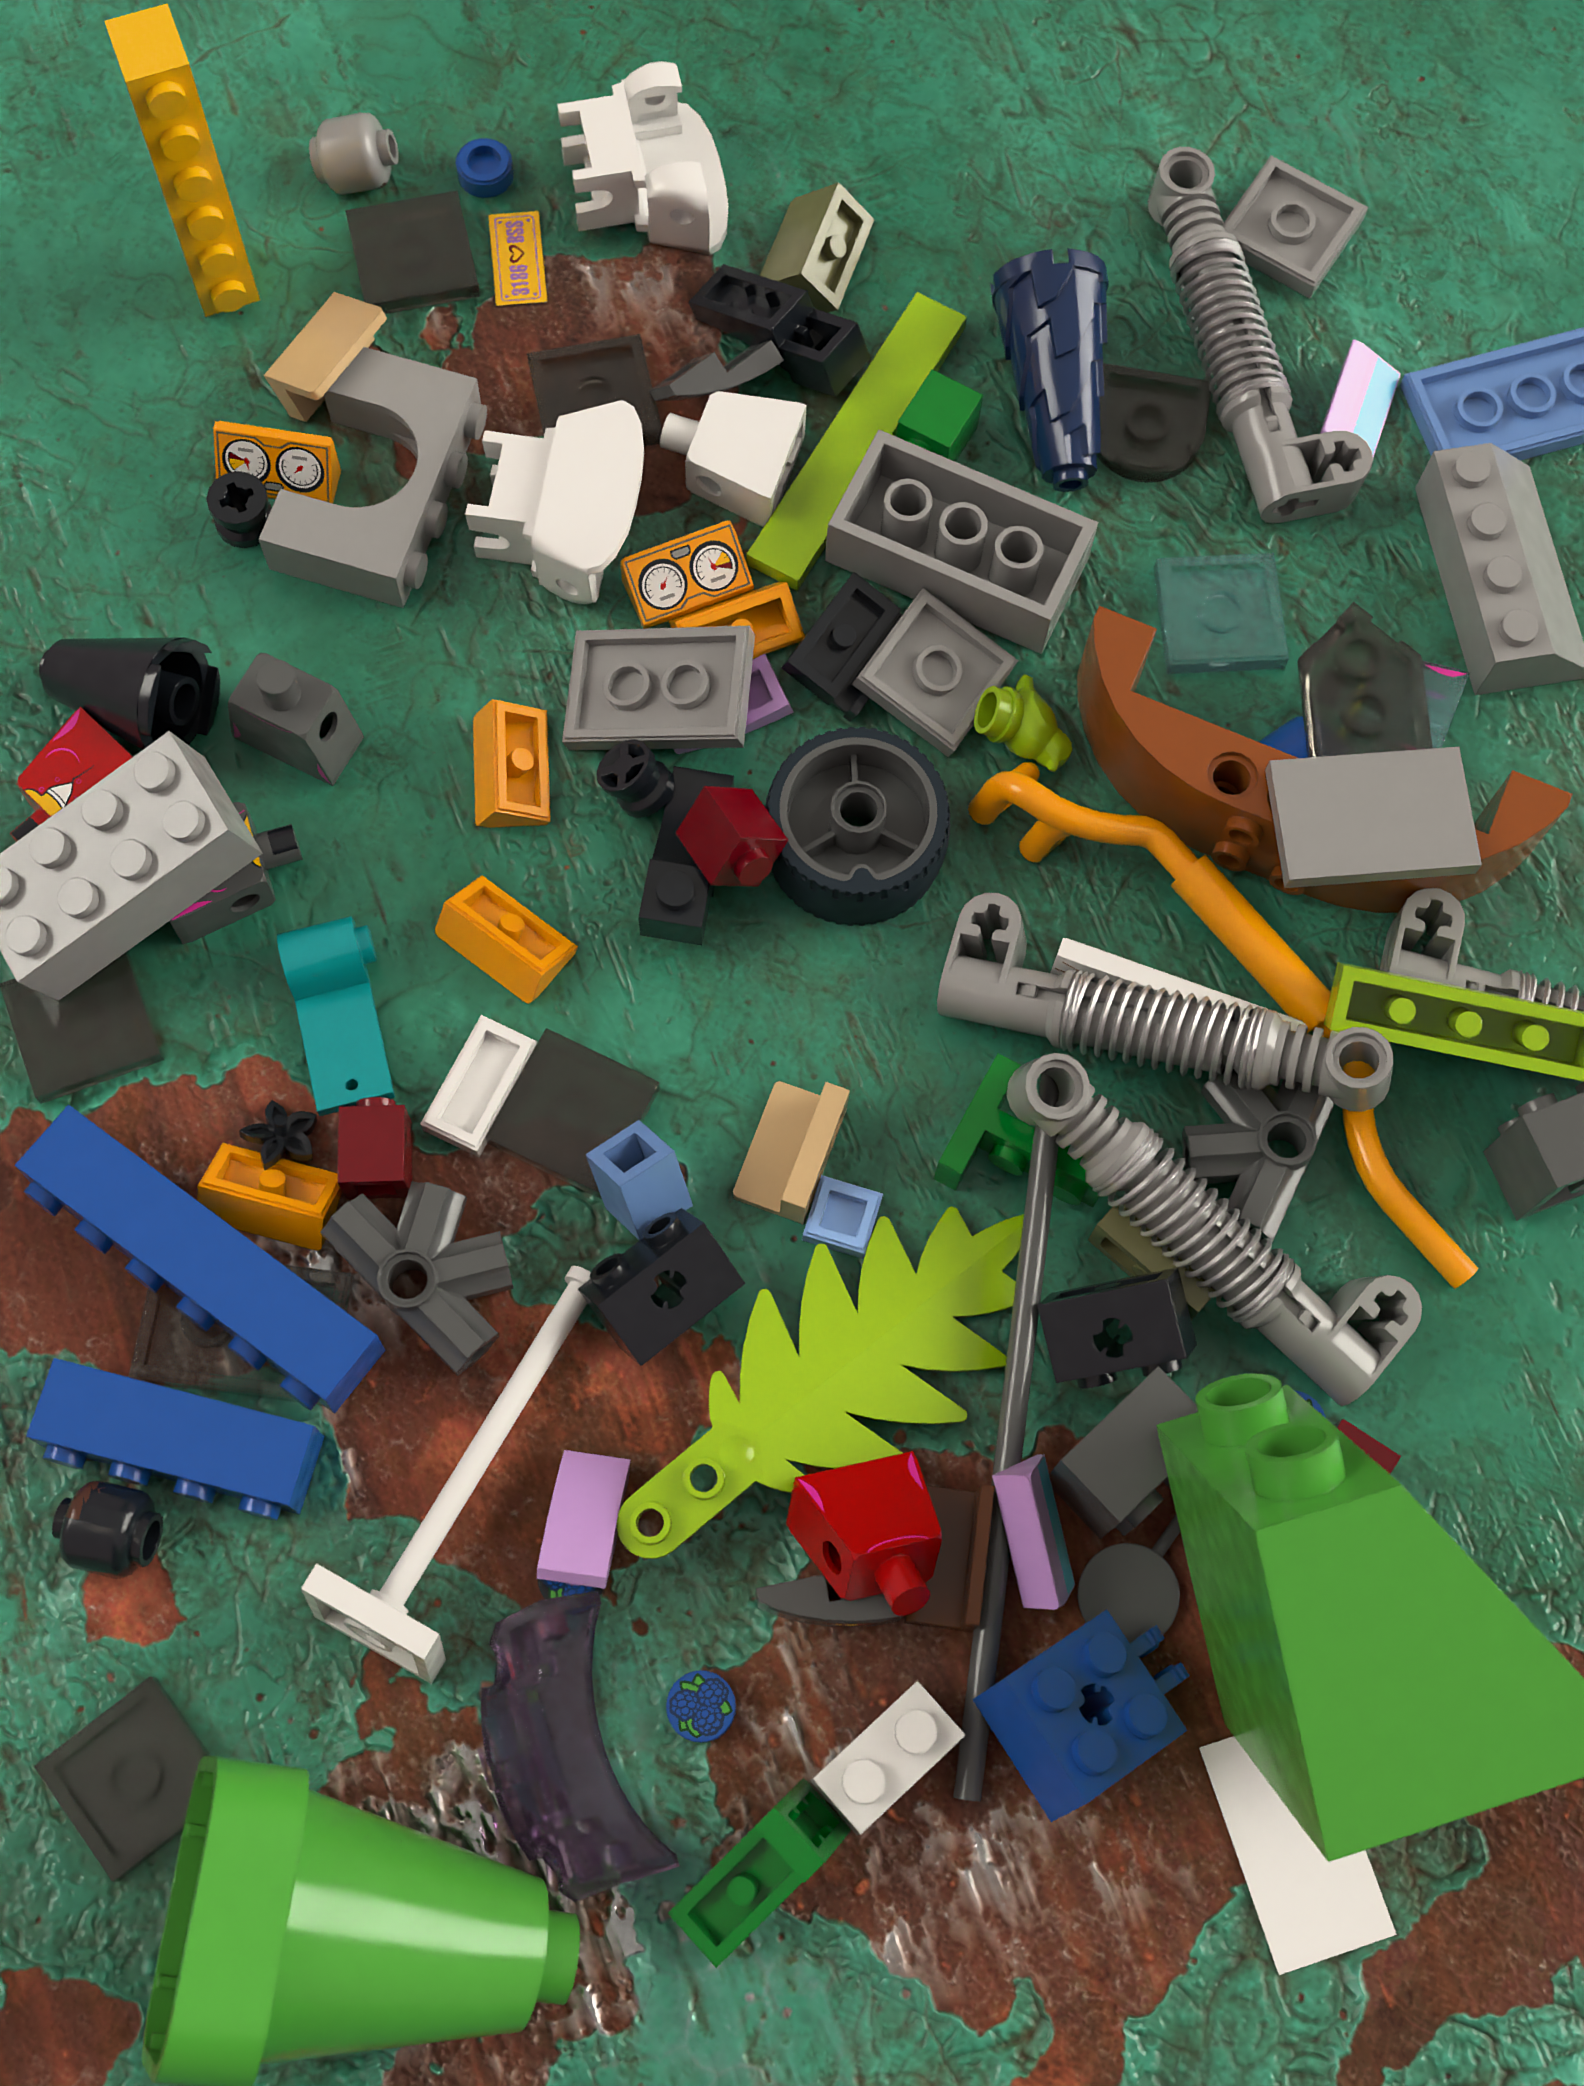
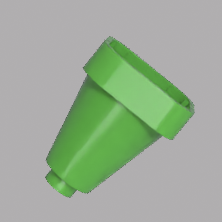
[142,1756,580,2086]

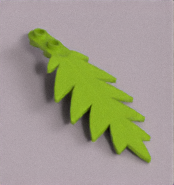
[617,1206,1024,1559]

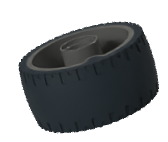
[765,727,950,926]

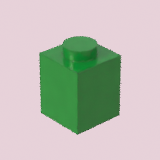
[896,369,983,462]

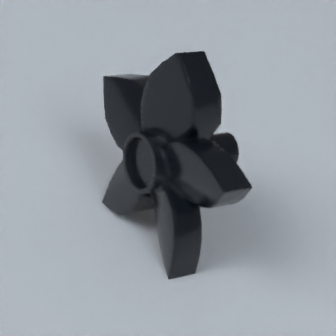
[239,1100,317,1170]

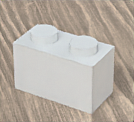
[810,1681,965,1835]

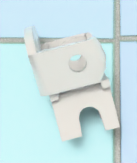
[557,61,728,256]
[465,400,645,604]

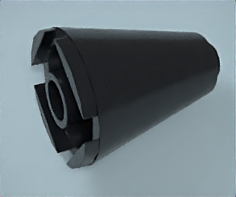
[39,637,220,750]

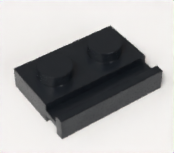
[781,572,902,722]

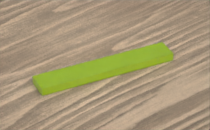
[746,292,967,591]

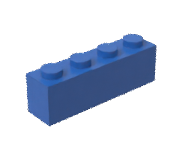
[26,1358,325,1521]

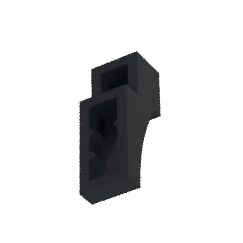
[688,264,871,397]
[638,766,734,946]

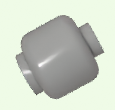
[309,112,399,195]

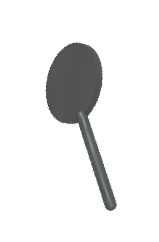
[1077,1515,1180,1642]

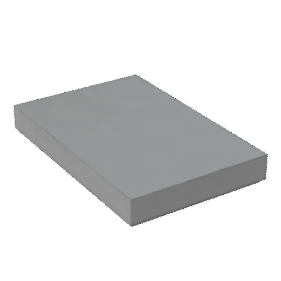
[562,625,755,750]
[1265,747,1482,888]

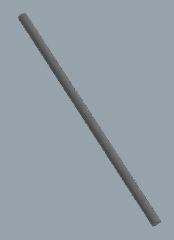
[953,1074,1059,1802]

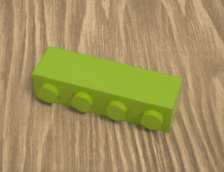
[1324,962,1584,1082]

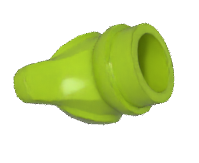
[974,674,1072,772]

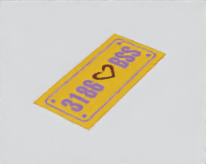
[488,211,547,306]

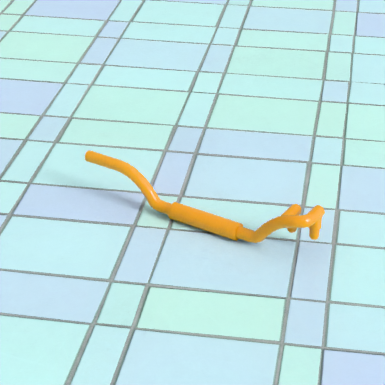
[968,762,1479,1289]

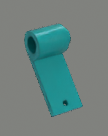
[277,916,395,1116]

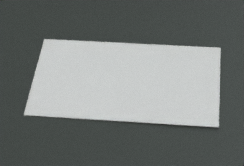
[1199,1736,1397,1975]

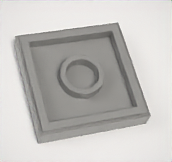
[1224,156,1368,299]
[852,588,1018,757]

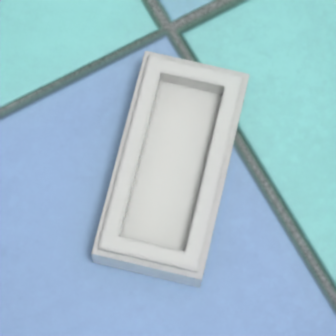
[420,1015,539,1157]

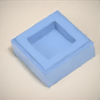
[802,1175,883,1259]

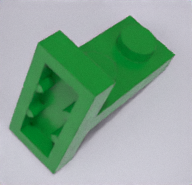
[933,1053,1099,1207]
[668,1778,851,1968]

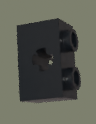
[578,1208,746,1366]
[1037,1267,1197,1389]

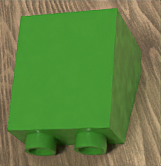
[1156,1373,1584,1862]

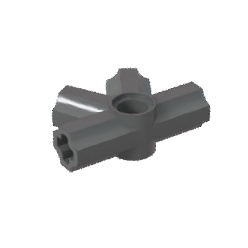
[1182,1066,1335,1246]
[320,1181,514,1376]

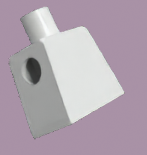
[660,391,806,527]

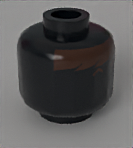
[52,1481,163,1579]

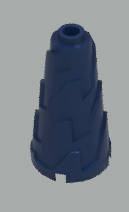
[990,248,1108,492]

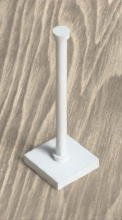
[301,1266,591,1684]

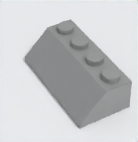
[1415,443,1584,695]

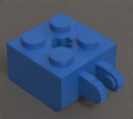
[972,1609,1190,1822]

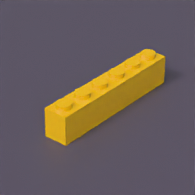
[104,3,260,317]

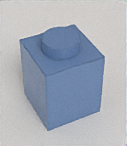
[585,1120,693,1241]

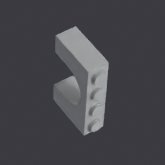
[259,347,487,608]

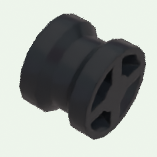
[206,471,272,548]
[597,739,675,818]

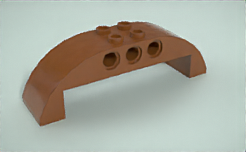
[1077,606,1573,913]

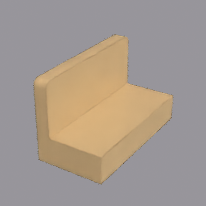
[264,292,387,422]
[733,1081,850,1225]

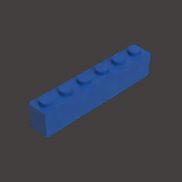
[15,1104,386,1414]

